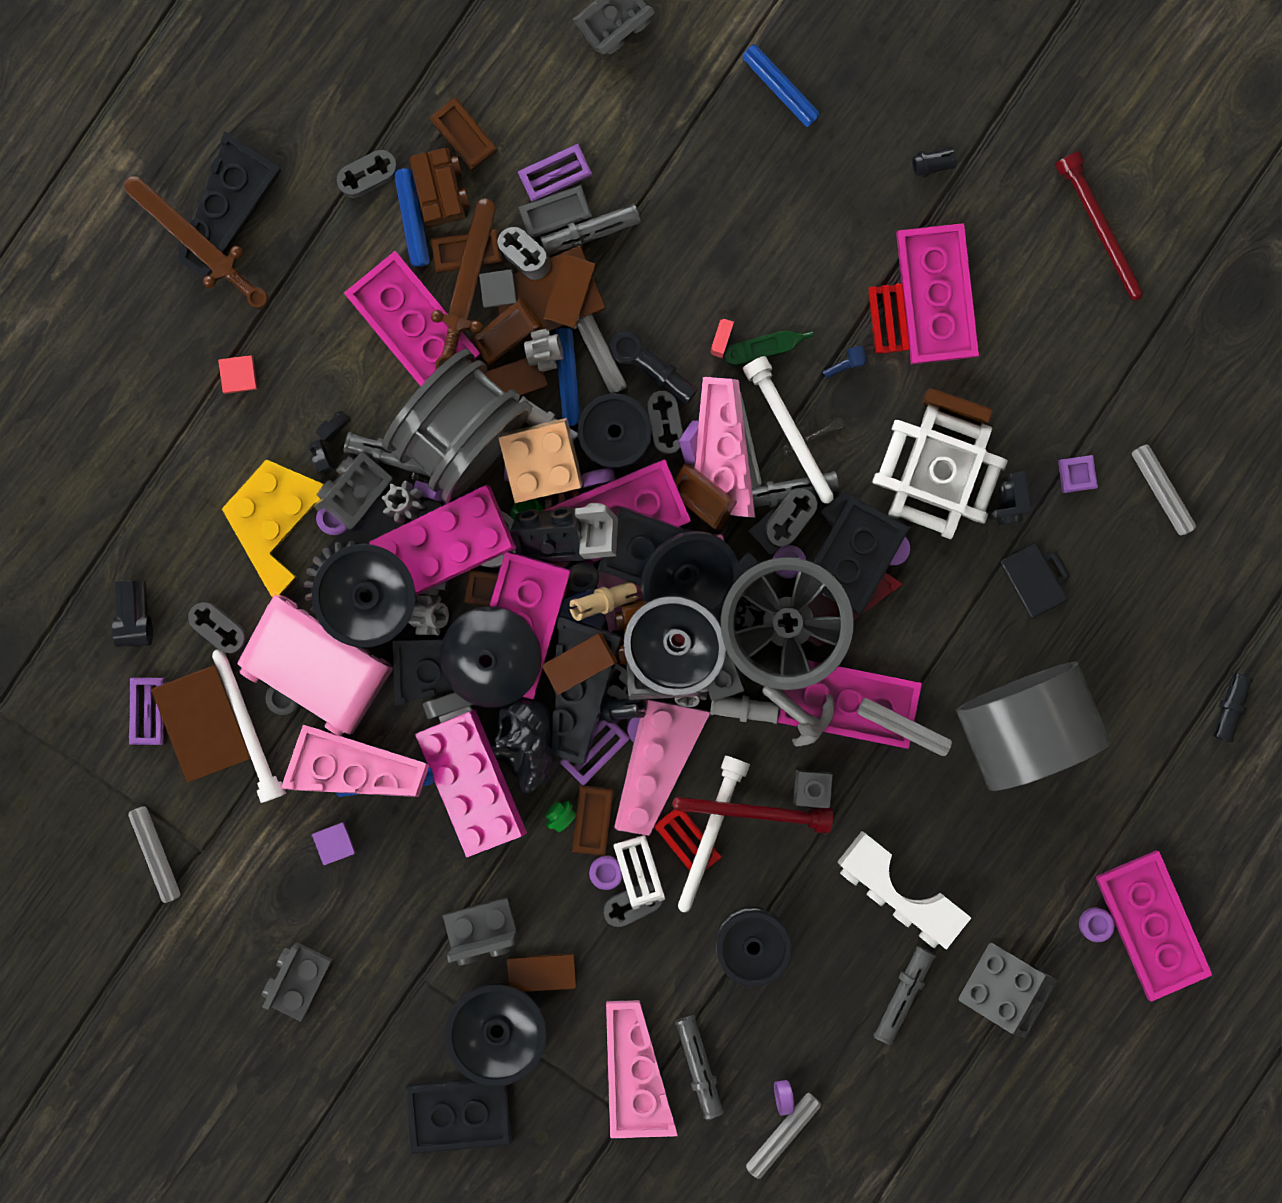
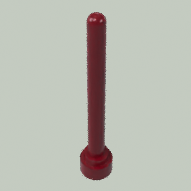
[1055,151,1143,301]
[672,797,833,833]

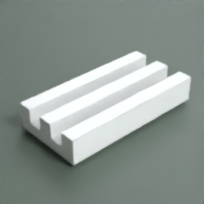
[614,835,665,910]

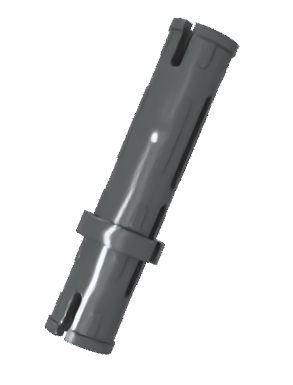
[540,203,641,257]
[343,432,431,477]
[752,471,839,508]
[873,946,936,1046]
[675,1015,724,1119]

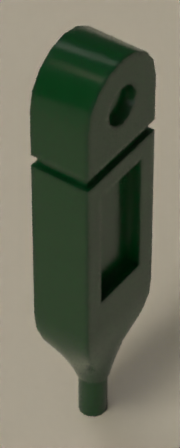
[725,330,814,366]

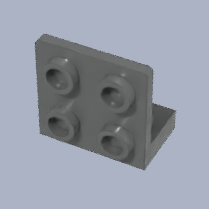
[443,897,518,966]
[959,943,1058,1038]

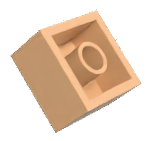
[498,418,583,503]

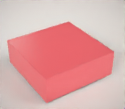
[710,319,734,358]
[218,355,258,394]

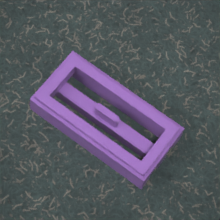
[518,144,592,202]
[129,678,166,745]
[560,721,630,786]

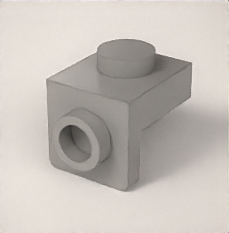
[575,503,618,559]

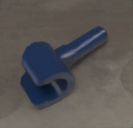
[823,346,867,379]

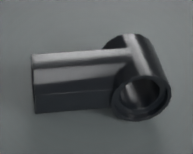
[112,580,153,647]

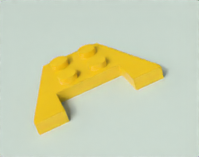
[222,459,324,597]

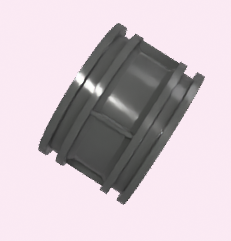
[382,349,533,503]
[721,557,853,690]

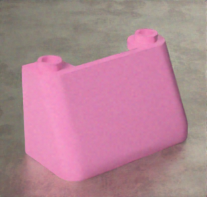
[237,594,393,736]

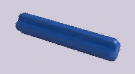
[743,45,820,127]
[394,168,430,267]
[555,328,580,427]

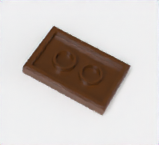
[498,246,606,346]
[151,665,251,783]

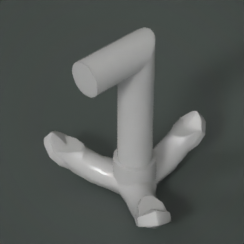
[763,686,834,746]

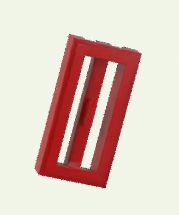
[868,283,910,354]
[654,809,721,870]

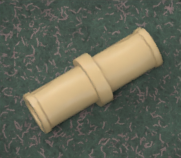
[570,581,638,621]

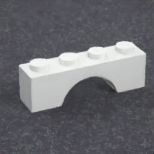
[838,831,971,949]

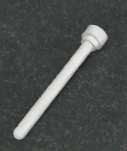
[743,356,833,503]
[212,649,286,803]
[678,755,750,912]

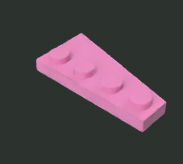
[695,377,755,517]
[614,699,710,836]
[281,725,429,797]
[606,1000,677,1138]

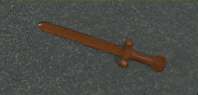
[124,176,269,309]
[431,198,496,370]

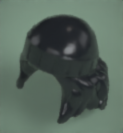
[491,697,553,794]

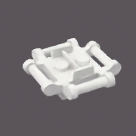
[872,404,1008,540]

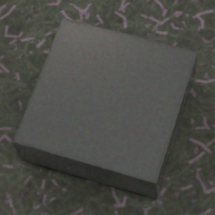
[479,269,518,309]

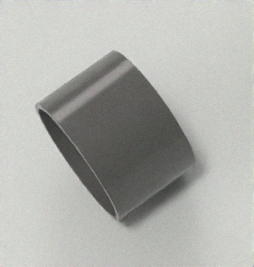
[956,662,1111,791]

